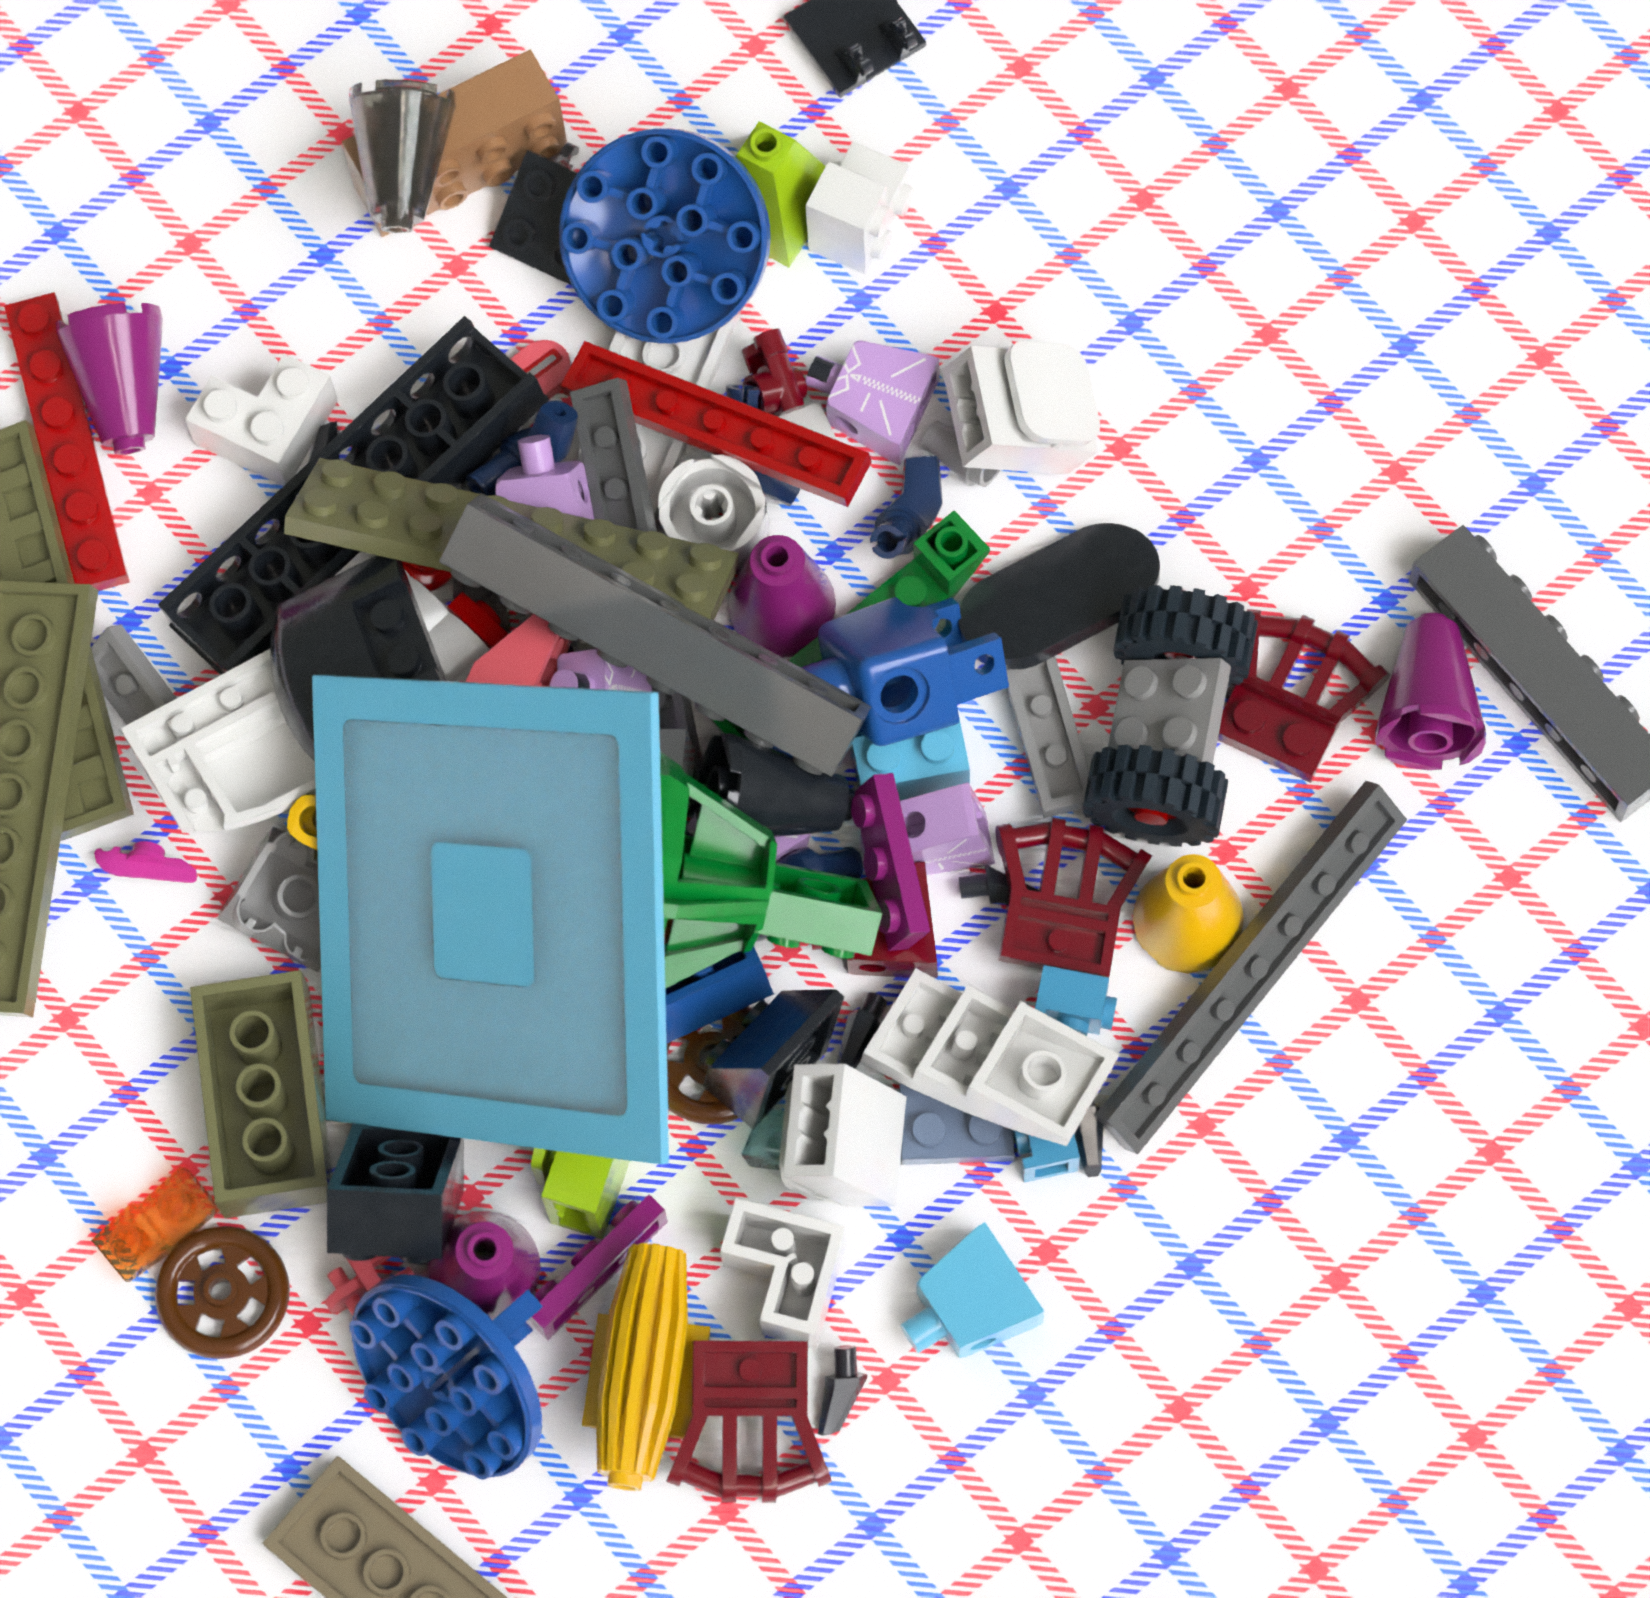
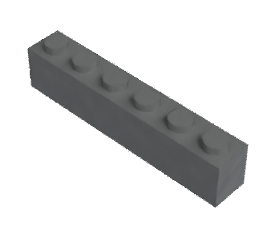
[1408,524,1650,823]

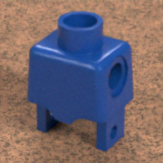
[801,597,1009,747]

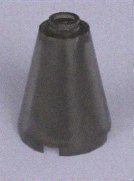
[349,79,457,233]

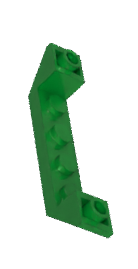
[709,510,990,740]

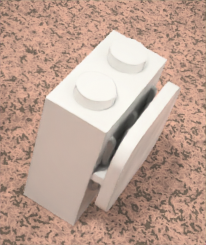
[942,340,1100,475]
[779,1064,906,1207]

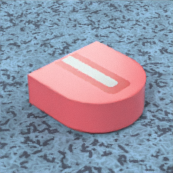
[510,340,571,400]

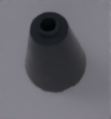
[696,733,855,838]

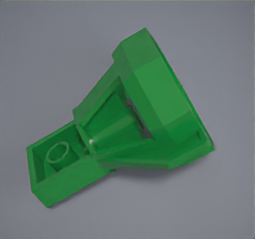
[660,751,882,989]

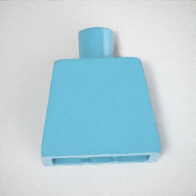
[900,1222,1044,1358]

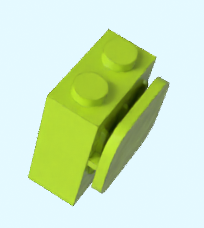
[531,1148,630,1240]

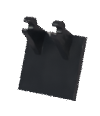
[783,0,927,98]
[489,142,579,286]

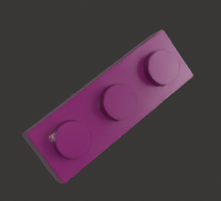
[851,773,930,951]
[530,1194,668,1341]

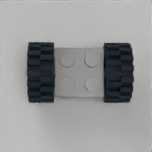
[1082,585,1258,847]

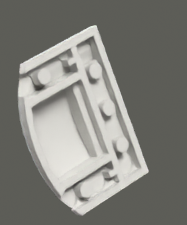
[120,649,316,833]

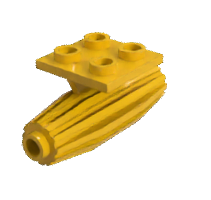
[582,1243,711,1491]

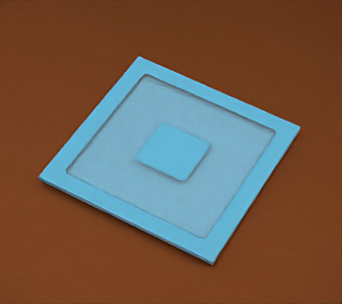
[312,675,669,1165]

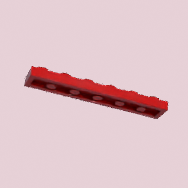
[4,292,130,591]
[560,341,872,507]

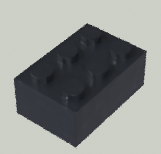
[327,1124,464,1264]

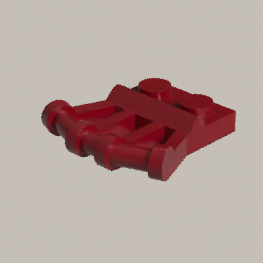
[1218,609,1390,783]
[995,817,1153,978]
[666,1340,832,1503]

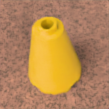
[1133,854,1244,974]

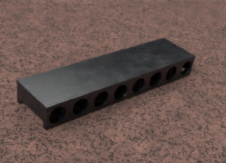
[158,316,550,675]

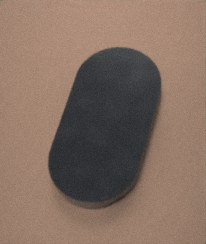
[959,523,1160,669]

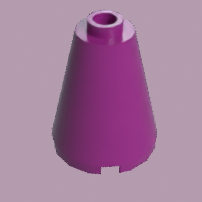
[56,303,163,455]
[728,535,836,658]
[1375,612,1486,771]
[428,1211,541,1320]

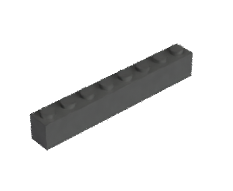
[439,493,871,777]

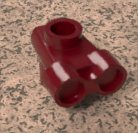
[741,328,807,417]

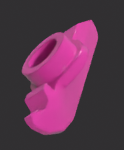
[94,841,198,883]

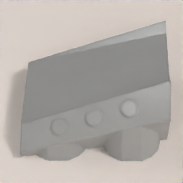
[217,826,321,972]

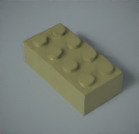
[190,970,333,1219]

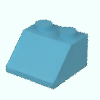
[850,718,970,801]

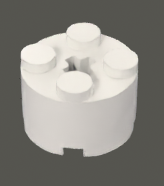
[658,455,769,576]

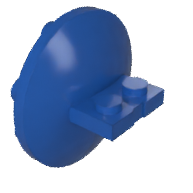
[559,128,771,343]
[349,1274,543,1480]

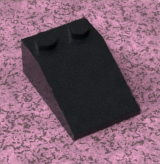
[703,989,845,1130]

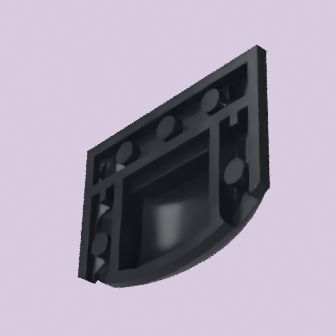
[270,555,447,762]

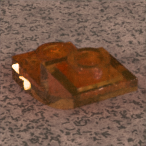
[91,1166,220,1283]

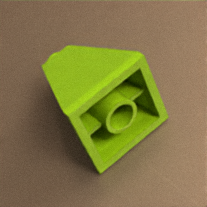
[735,121,826,268]

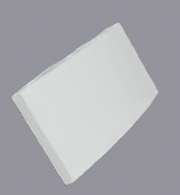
[860,968,1120,1146]

